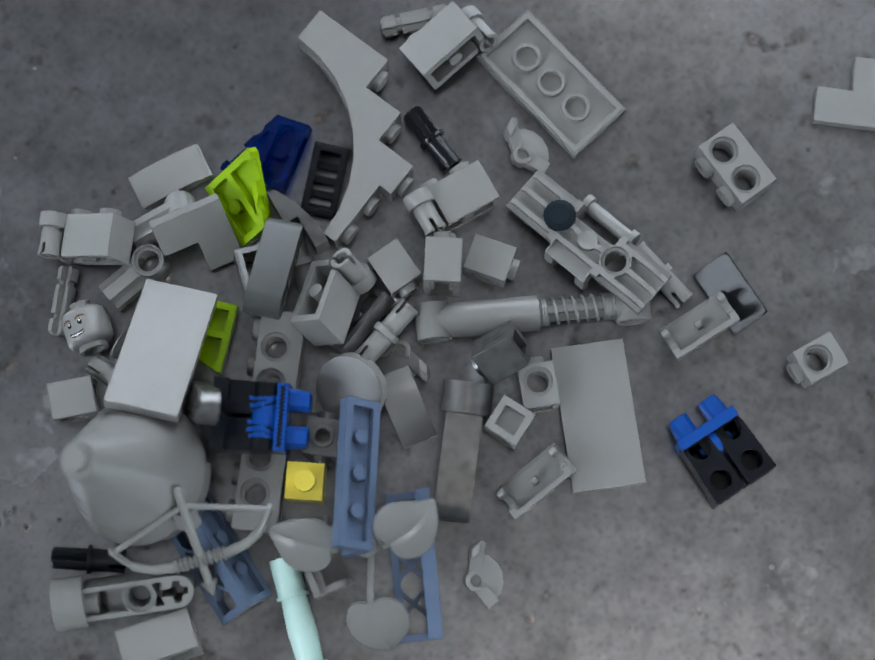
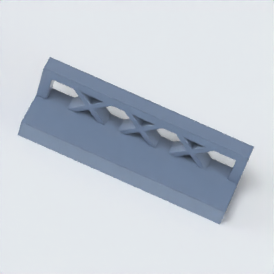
[331,396,381,558]
[385,488,444,643]
[171,489,273,625]

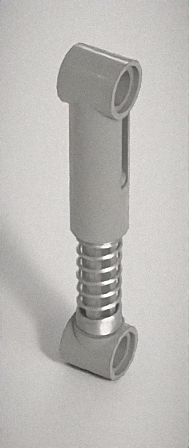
[413,292,653,344]

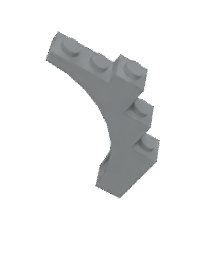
[298,10,415,250]

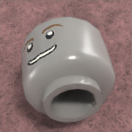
[61,299,114,357]

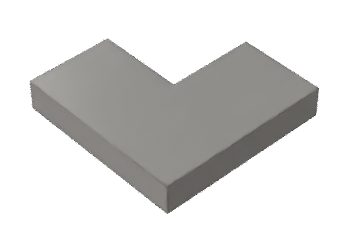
[811,57,875,132]
[149,193,240,271]

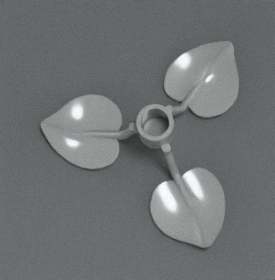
[269,498,438,650]

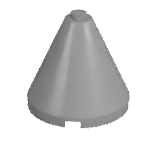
[60,407,211,546]

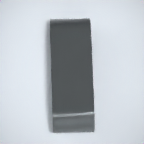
[242,217,305,320]

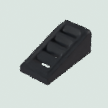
[301,141,351,219]

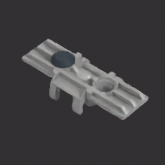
[506,169,672,315]

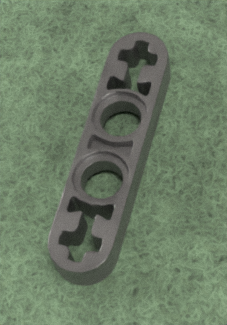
[184,381,220,425]

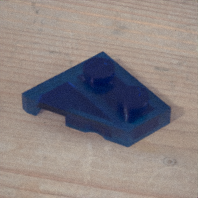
[220,114,313,194]

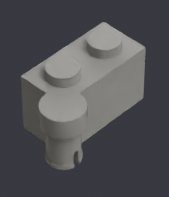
[399,1,499,90]
[402,160,500,236]
[37,208,136,265]
[290,248,377,346]

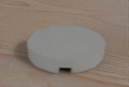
[316,352,388,417]

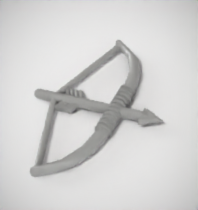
[108,487,273,597]

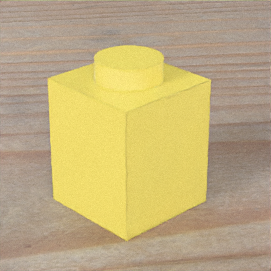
[284,461,327,505]

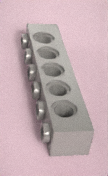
[226,311,306,535]

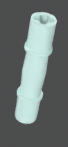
[269,557,327,660]

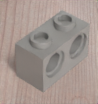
[694,122,777,212]
[423,232,463,297]

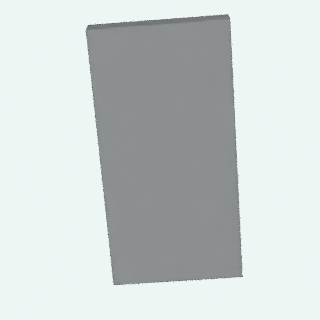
[476,10,626,159]
[103,278,218,423]
[550,338,646,494]

